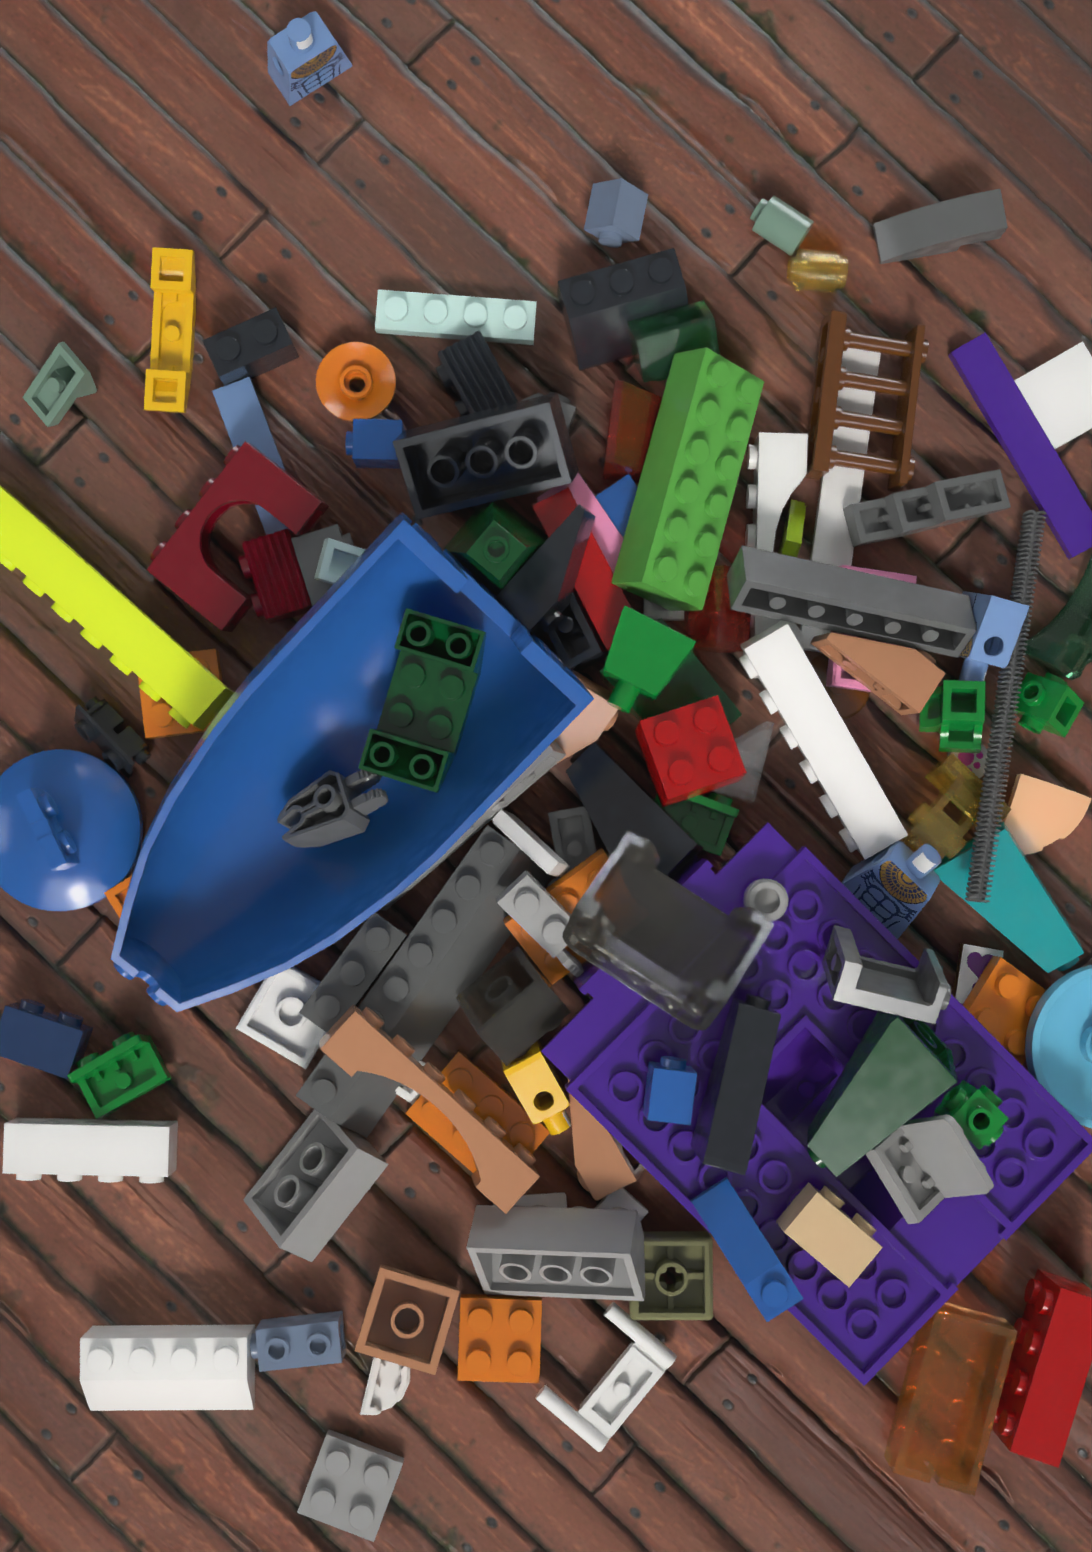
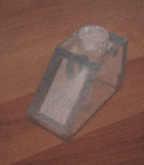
[708,721,774,803]

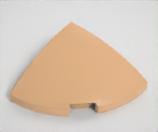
[999,774,1092,855]

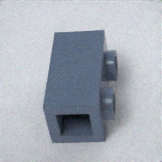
[250,1311,346,1372]

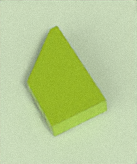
[778,499,806,557]

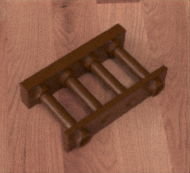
[804,310,929,492]

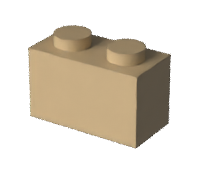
[776,1182,883,1287]

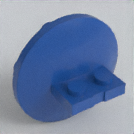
[0,749,143,911]

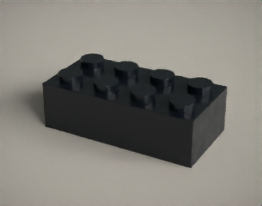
[393,392,579,520]

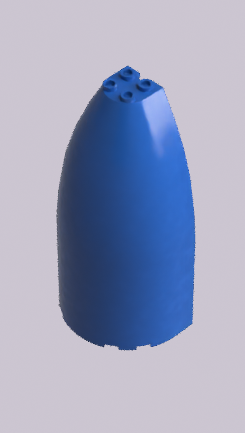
[111,513,594,1012]

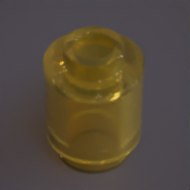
[787,249,848,292]

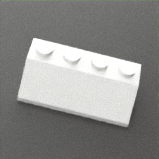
[80,1325,255,1411]

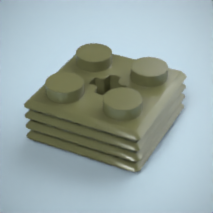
[629,1231,713,1320]

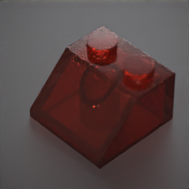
[603,380,662,484]

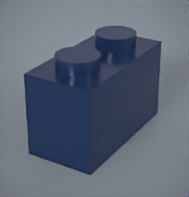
[0,999,93,1079]

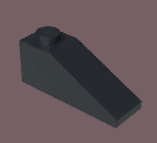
[495,504,596,635]

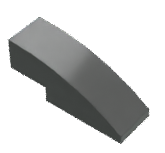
[872,189,1008,264]

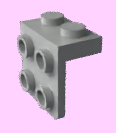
[866,1114,994,1224]

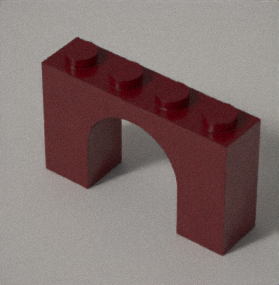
[146,441,329,632]

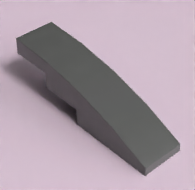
[843,469,1011,547]

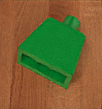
[603,606,696,714]

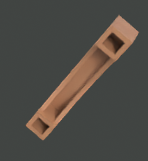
[319,1004,540,1214]

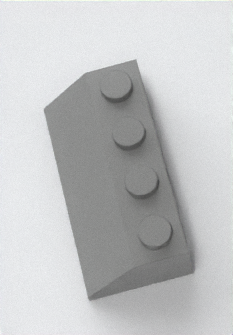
[466,1204,645,1301]

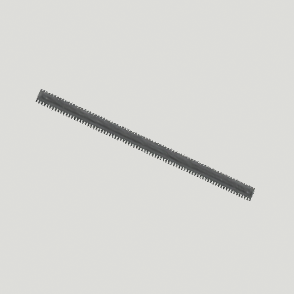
[965,510,1046,903]

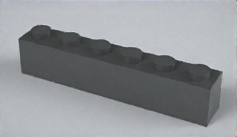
[727,545,977,658]

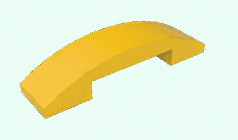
[144,247,196,413]

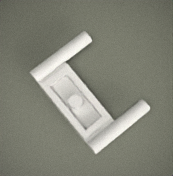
[535,1302,677,1452]

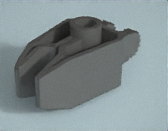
[277,769,388,848]

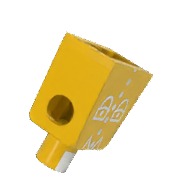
[499,1032,571,1135]

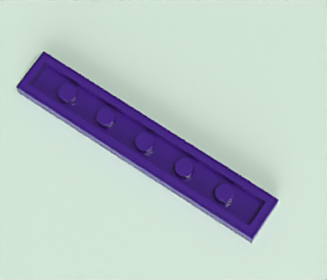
[948,332,1092,560]

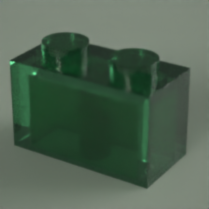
[627,300,720,383]

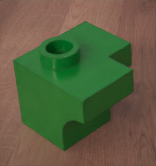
[919,680,986,753]

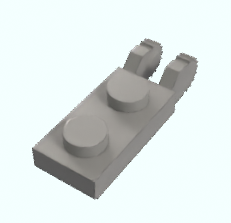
[496,870,603,977]

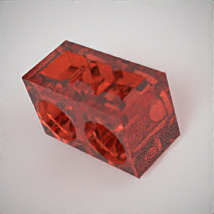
[686,565,751,653]

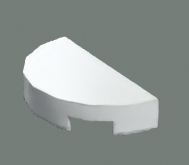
[360,1357,411,1415]

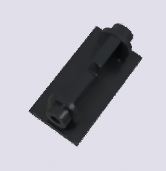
[74,696,152,779]

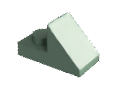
[22,342,97,427]

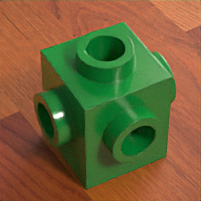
[1014,672,1084,738]
[935,1080,1009,1150]

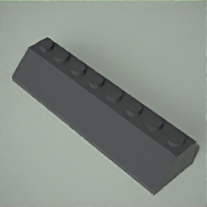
[296,825,552,1138]

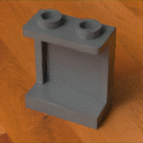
[822,925,951,1024]

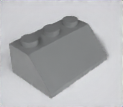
[243,1109,389,1262]

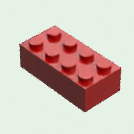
[987,1269,1092,1468]

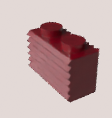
[238,529,312,624]

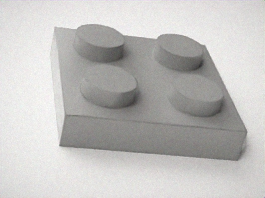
[297,1429,404,1542]

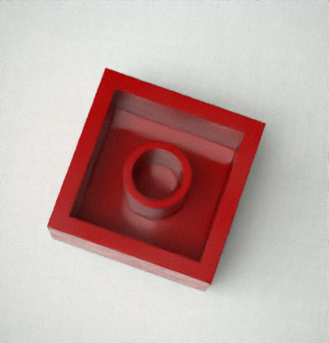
[635,695,747,807]

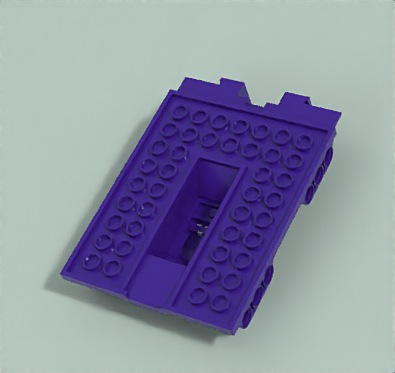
[541,822,1092,1386]

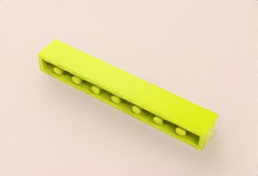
[0,485,234,730]

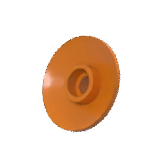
[316,342,396,422]

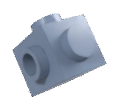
[584,178,648,248]

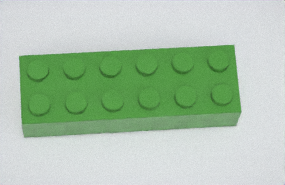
[611,347,764,611]

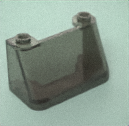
[562,831,774,1030]

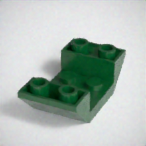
[358,608,487,793]

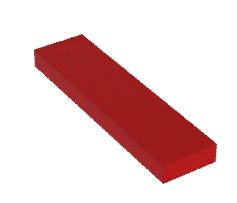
[532,487,632,652]

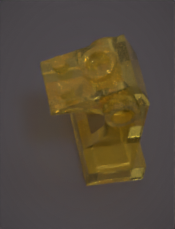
[901,753,1012,859]

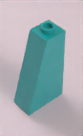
[933,821,1084,973]

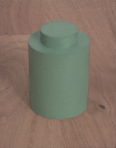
[750,195,814,257]

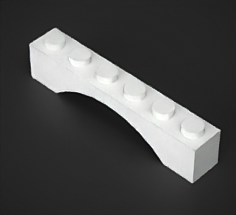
[743,432,808,678]

